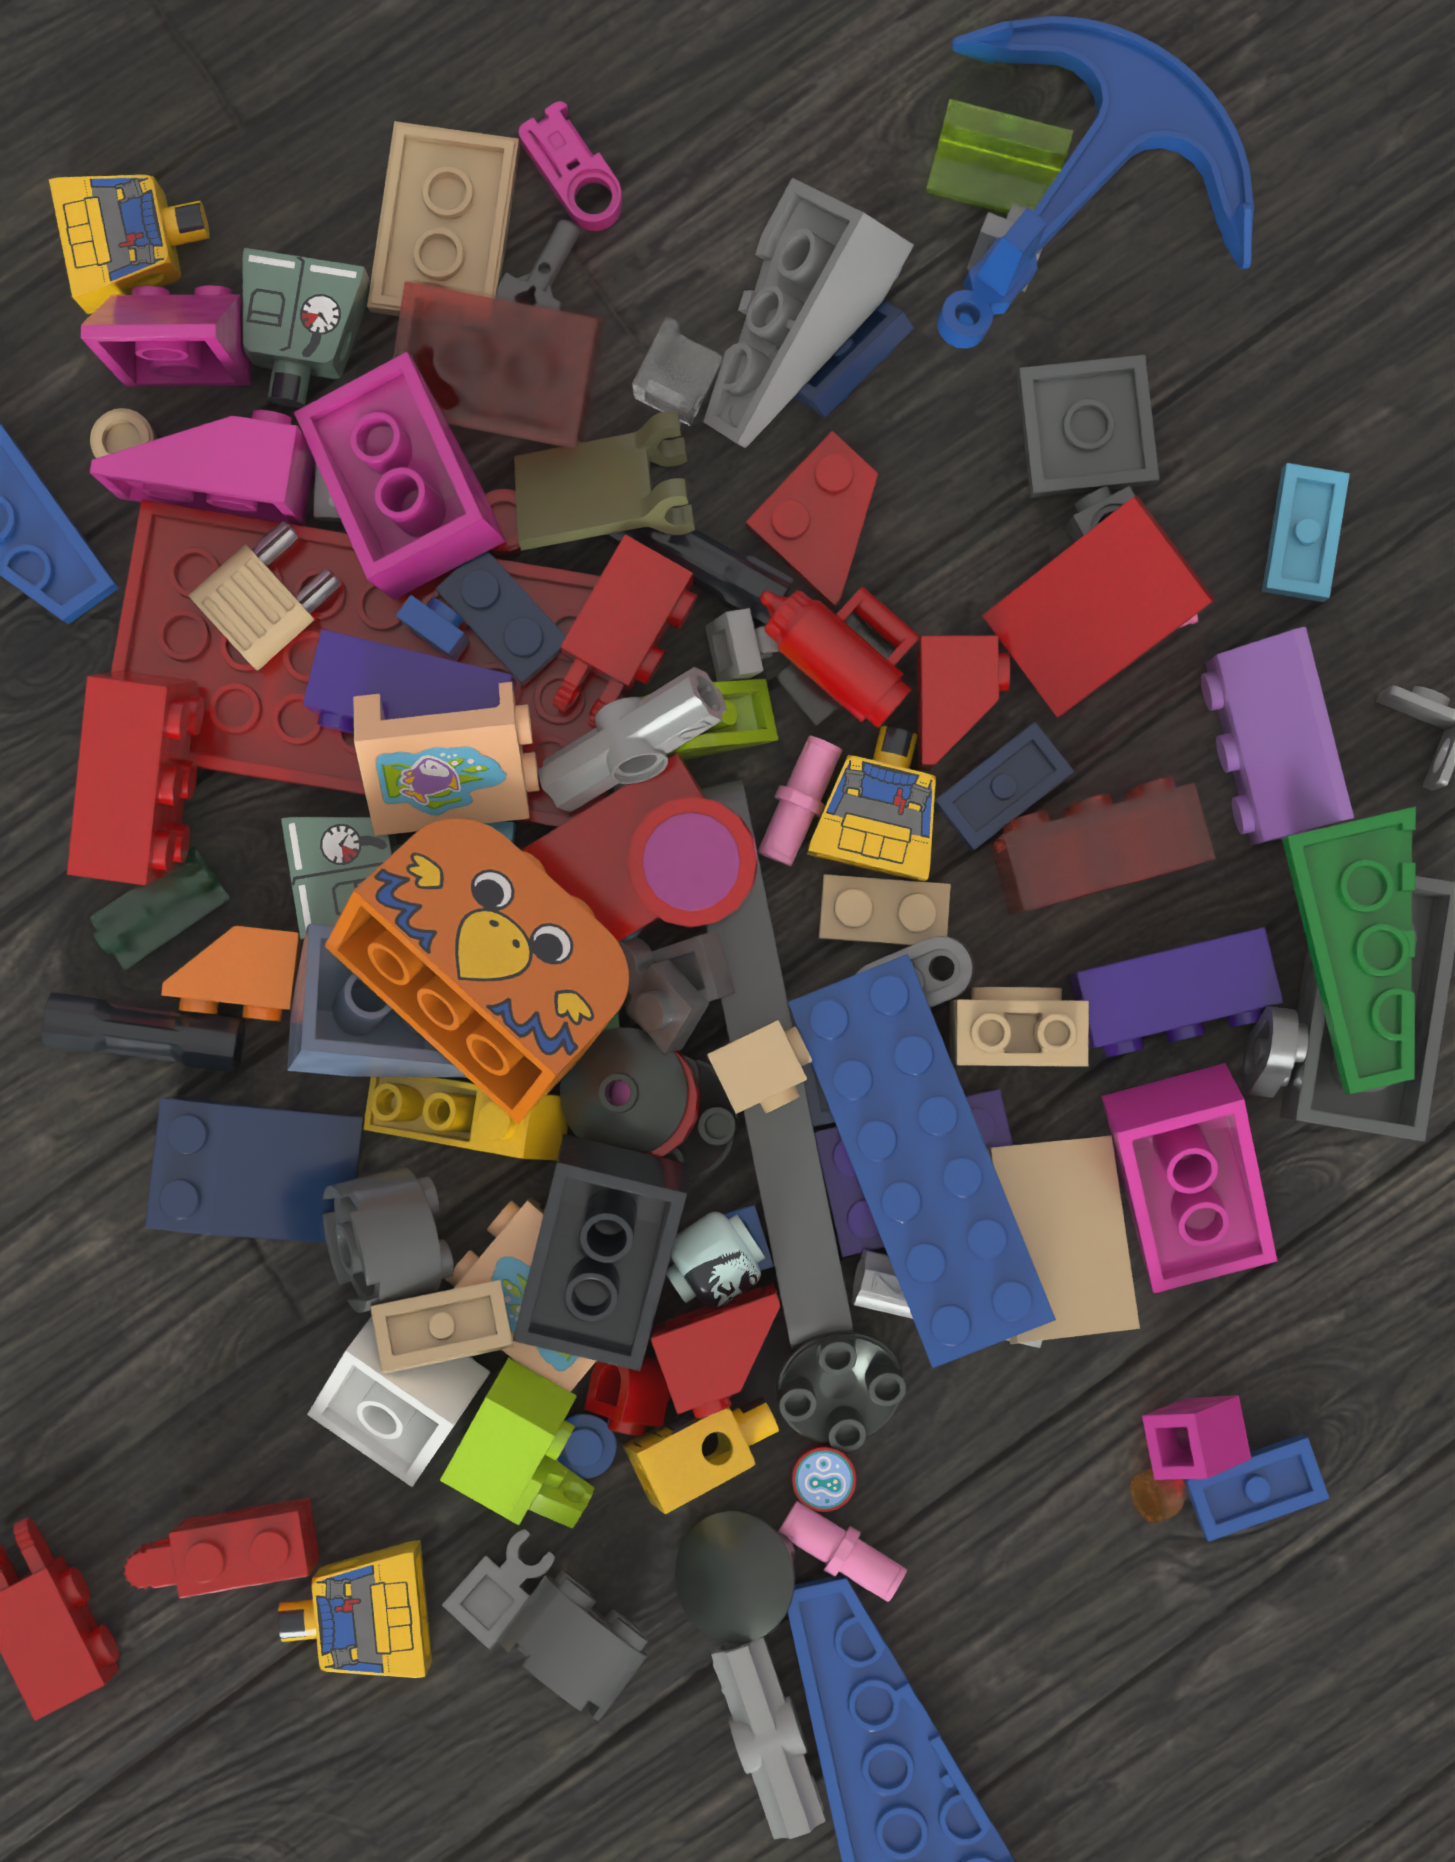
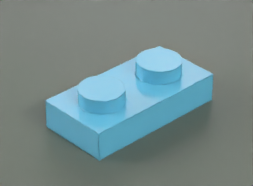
[1262,463,1350,602]

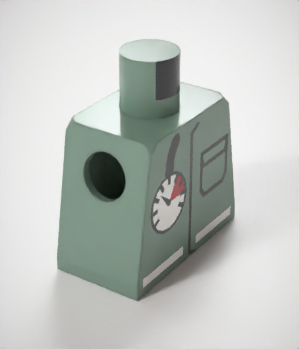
[243,248,371,408]
[281,817,404,940]

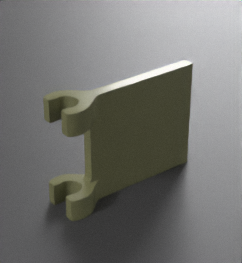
[514,411,695,551]

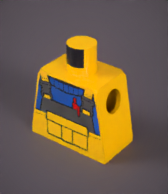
[49,175,210,314]
[806,726,936,882]
[622,1396,779,1514]
[278,1540,432,1678]

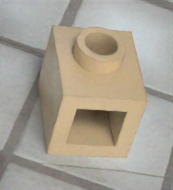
[707,1020,812,1114]

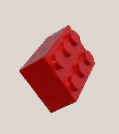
[67,670,204,886]

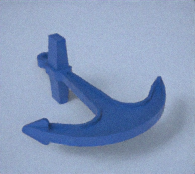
[937,16,1254,349]

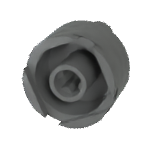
[323,1167,454,1313]
[497,1569,648,1721]

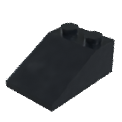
[513,1134,690,1371]

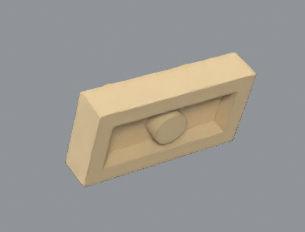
[818,875,951,946]
[370,1280,513,1374]

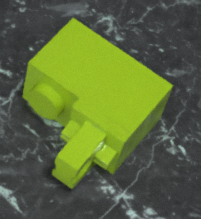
[440,1358,594,1529]

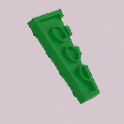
[1282,806,1416,1094]

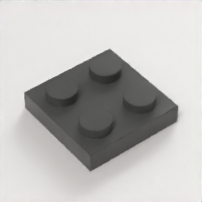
[1017,355,1160,498]

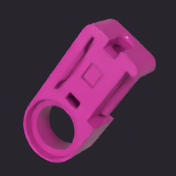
[519,101,622,231]

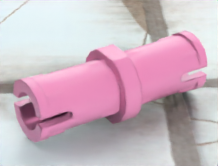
[758,736,843,867]
[778,1501,907,1602]

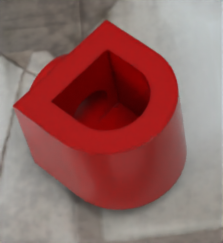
[585,1355,671,1436]

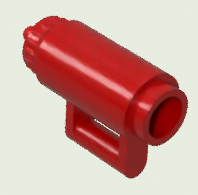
[760,586,921,728]

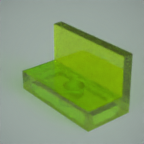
[926,99,1073,213]

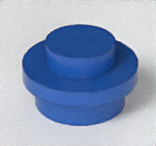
[557,1413,617,1479]

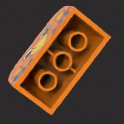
[325,818,629,1124]

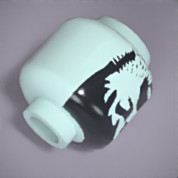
[666,1212,765,1309]

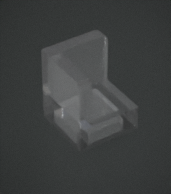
[632,317,722,426]

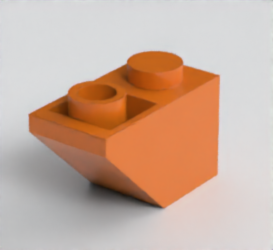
[161,926,304,1021]

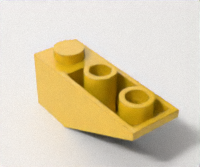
[363,1077,568,1160]

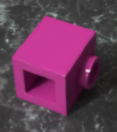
[1142,1395,1251,1480]

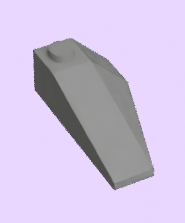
[703,178,914,448]

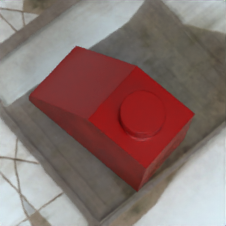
[917,635,1010,771]

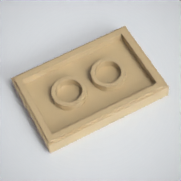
[367,121,520,330]
[987,1136,1140,1344]

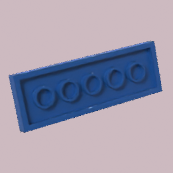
[788,954,1056,1368]

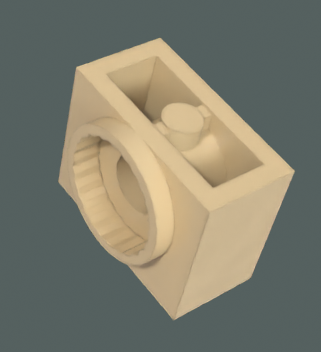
[948,987,1089,1066]

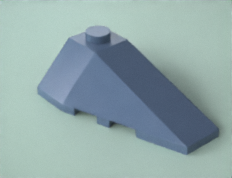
[287,924,466,1077]

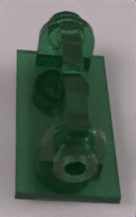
[89,846,231,970]

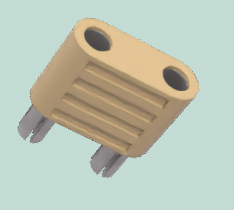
[188,522,341,671]

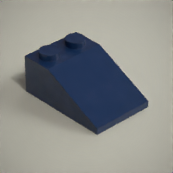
[145,1096,365,1243]

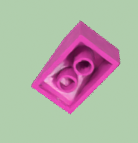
[81,285,251,387]
[294,352,506,600]
[90,410,316,526]
[1101,1063,1277,1293]

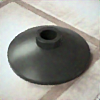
[560,1028,688,1154]

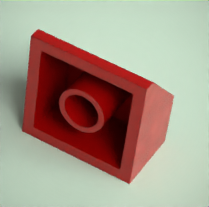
[651,1281,780,1418]

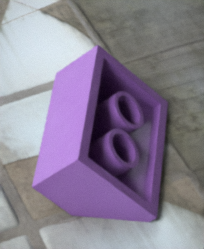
[1201,626,1354,846]

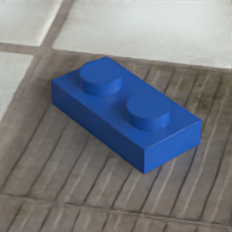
[1183,1434,1330,1542]

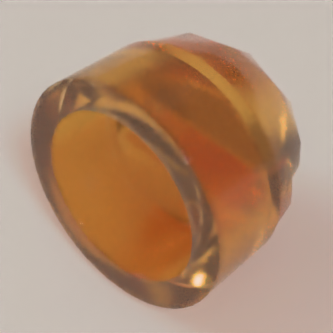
[1130,1468,1187,1523]

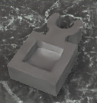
[619,937,709,1054]
[442,1529,556,1650]

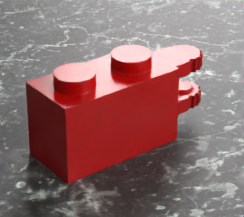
[552,535,698,729]
[123,1497,320,1598]
[0,1517,120,1721]

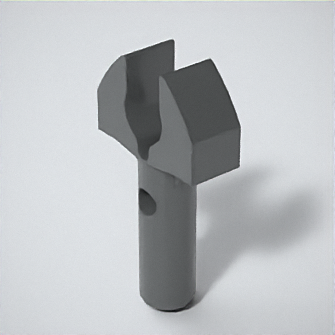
[497,219,580,336]

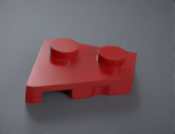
[745,431,878,609]

